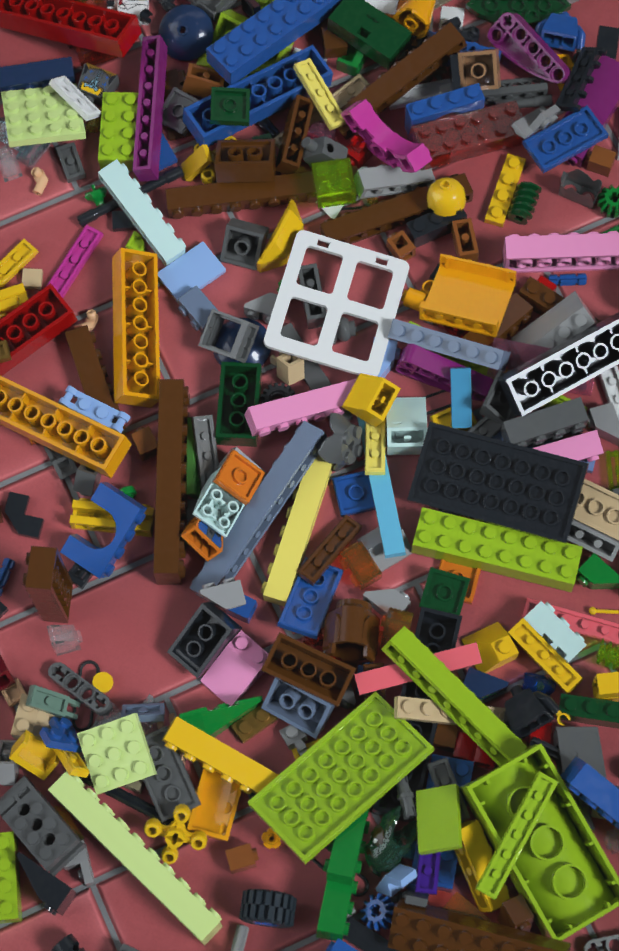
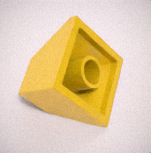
[461,622,519,673]

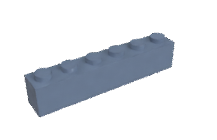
[388,318,511,372]

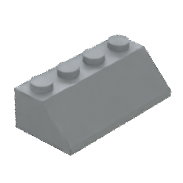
[511,291,598,362]

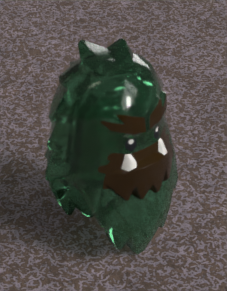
[363,806,418,877]

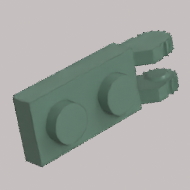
[25,685,81,720]

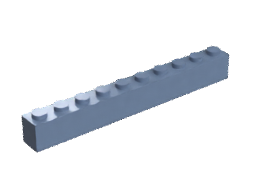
[190,421,327,602]

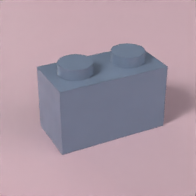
[178,285,218,333]

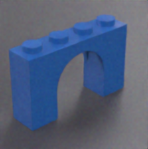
[404,83,485,142]
[60,482,147,579]

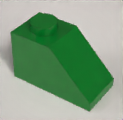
[576,553,619,589]

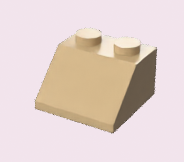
[10,693,62,740]

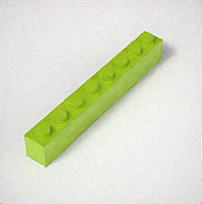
[381,626,527,766]

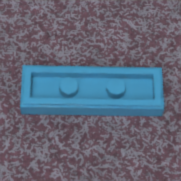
[450,367,472,428]

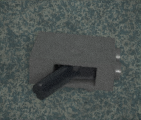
[529,727,607,791]

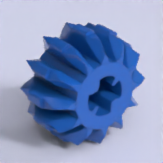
[360,893,396,932]

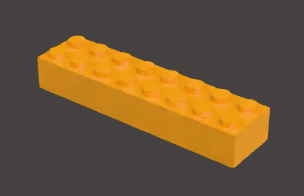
[112,248,160,408]
[0,376,132,478]

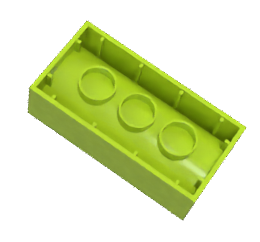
[459,743,619,941]

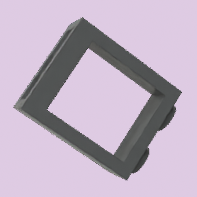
[198,309,260,363]

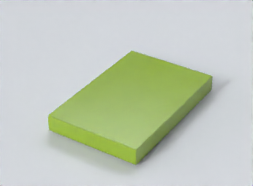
[416,784,462,855]

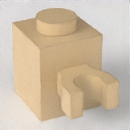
[270,352,305,386]

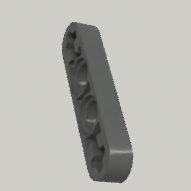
[48,662,113,716]

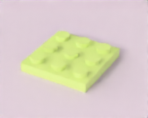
[77,713,157,795]

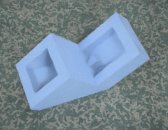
[376,864,417,897]

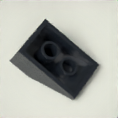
[167,602,242,678]
[17,852,77,916]

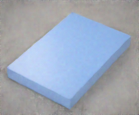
[158,242,226,304]

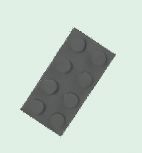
[500,397,589,448]

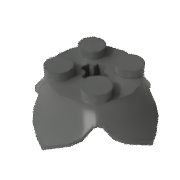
[317,413,364,472]

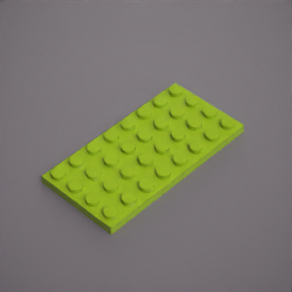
[248,691,434,864]

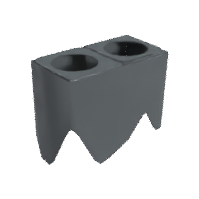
[558,169,602,209]

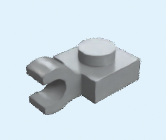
[279,725,308,756]

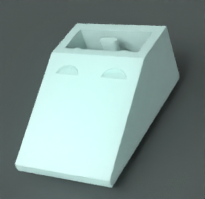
[386,397,428,455]
[192,467,245,538]

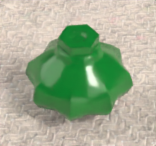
[85,184,107,206]

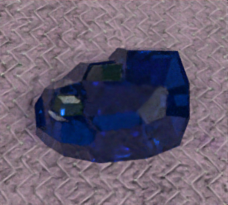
[522,673,556,696]

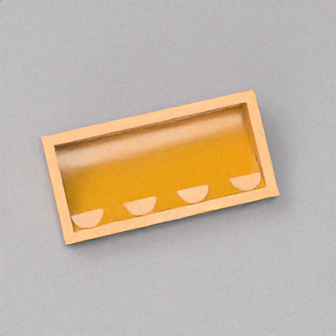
[186,769,241,842]

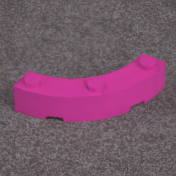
[340,99,433,173]

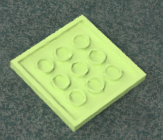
[1,83,86,147]

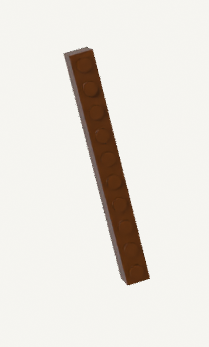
[165,166,358,219]

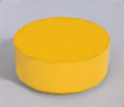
[92,672,113,694]

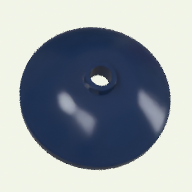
[158,5,214,62]
[213,318,271,366]

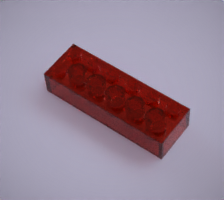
[407,100,528,171]

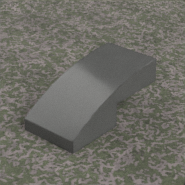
[43,446,78,480]

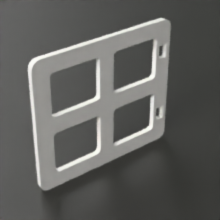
[263,230,409,377]

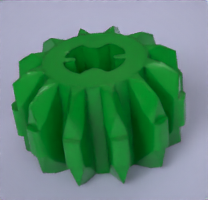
[597,184,619,219]

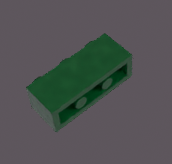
[558,693,619,729]

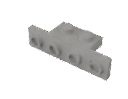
[511,104,561,139]

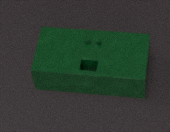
[327,0,412,70]

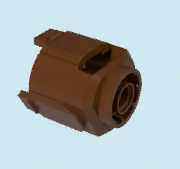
[322,598,380,669]

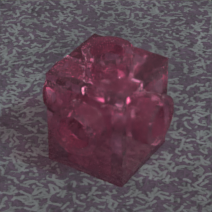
[307,121,337,140]

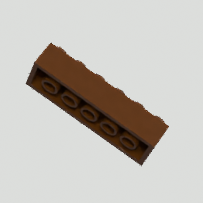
[23,546,74,623]

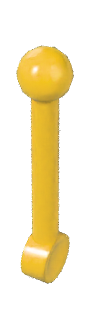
[589,607,619,615]

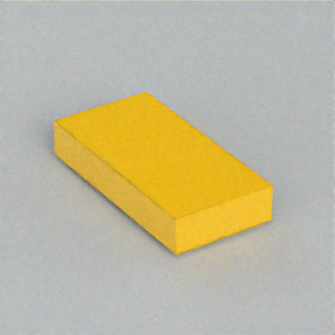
[181,144,213,182]

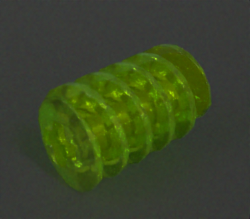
[596,638,619,671]

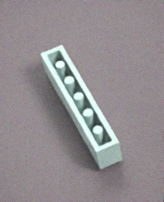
[98,159,186,267]

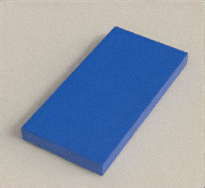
[522,105,609,173]
[277,557,344,640]

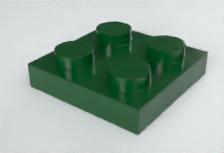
[210,87,250,126]
[419,567,470,615]

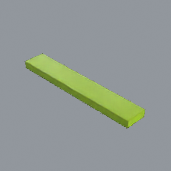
[475,771,558,900]

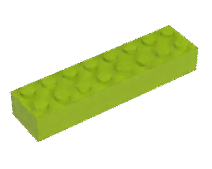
[411,507,583,592]

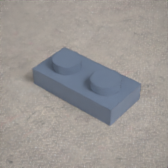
[121,703,165,723]

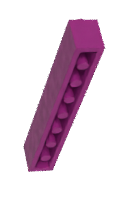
[132,35,168,182]

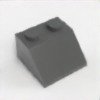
[220,218,269,271]

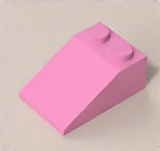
[200,630,268,706]

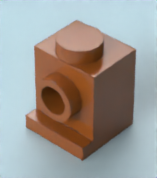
[386,230,416,261]

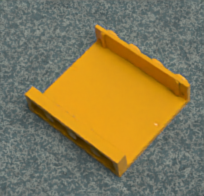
[419,254,517,338]

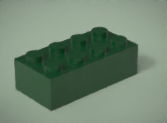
[215,362,262,447]

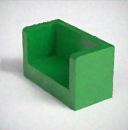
[336,34,368,77]

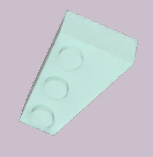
[524,601,587,663]

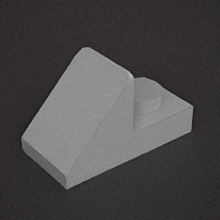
[64,840,96,887]

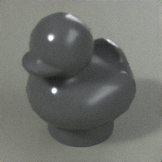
[333,317,356,345]

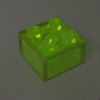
[311,157,356,209]

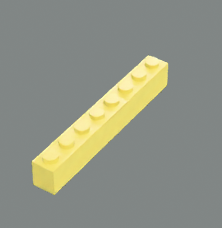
[261,454,334,606]

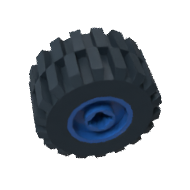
[239,889,297,928]

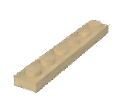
[394,696,506,726]

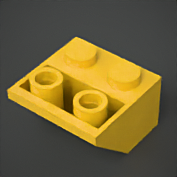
[342,373,401,428]

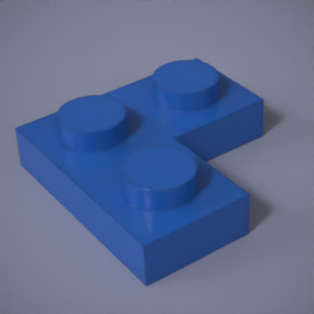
[39,716,82,753]

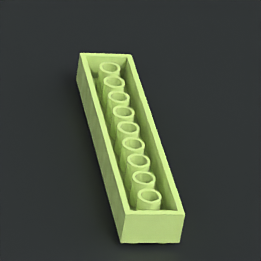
[48,771,223,946]

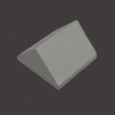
[357,527,413,574]

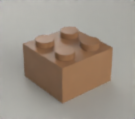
[458,48,501,90]

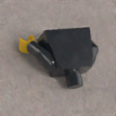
[503,685,571,747]

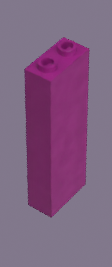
[563,55,619,168]

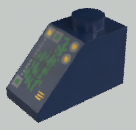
[463,667,509,701]

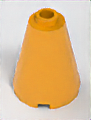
[393,0,436,39]

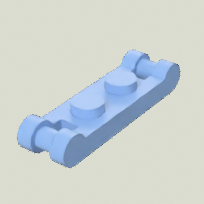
[58,385,131,433]

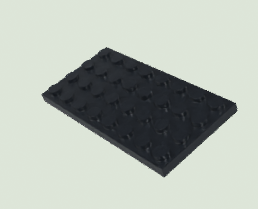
[407,422,589,544]

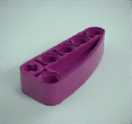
[487,12,571,84]
[395,344,494,402]

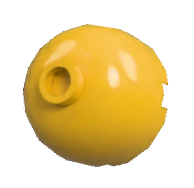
[427,177,466,217]

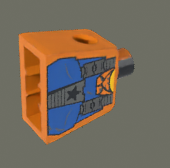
[181,517,223,562]

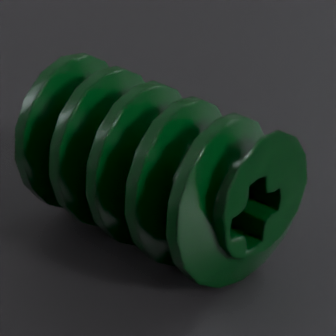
[507,181,542,225]

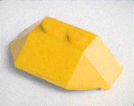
[257,199,304,273]

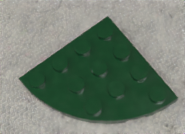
[465,0,571,27]

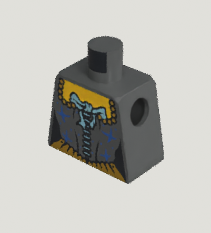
[77,63,120,106]

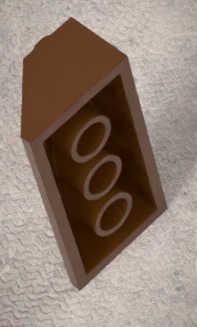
[261,632,356,707]

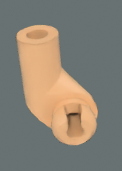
[31,167,48,196]
[74,309,99,331]

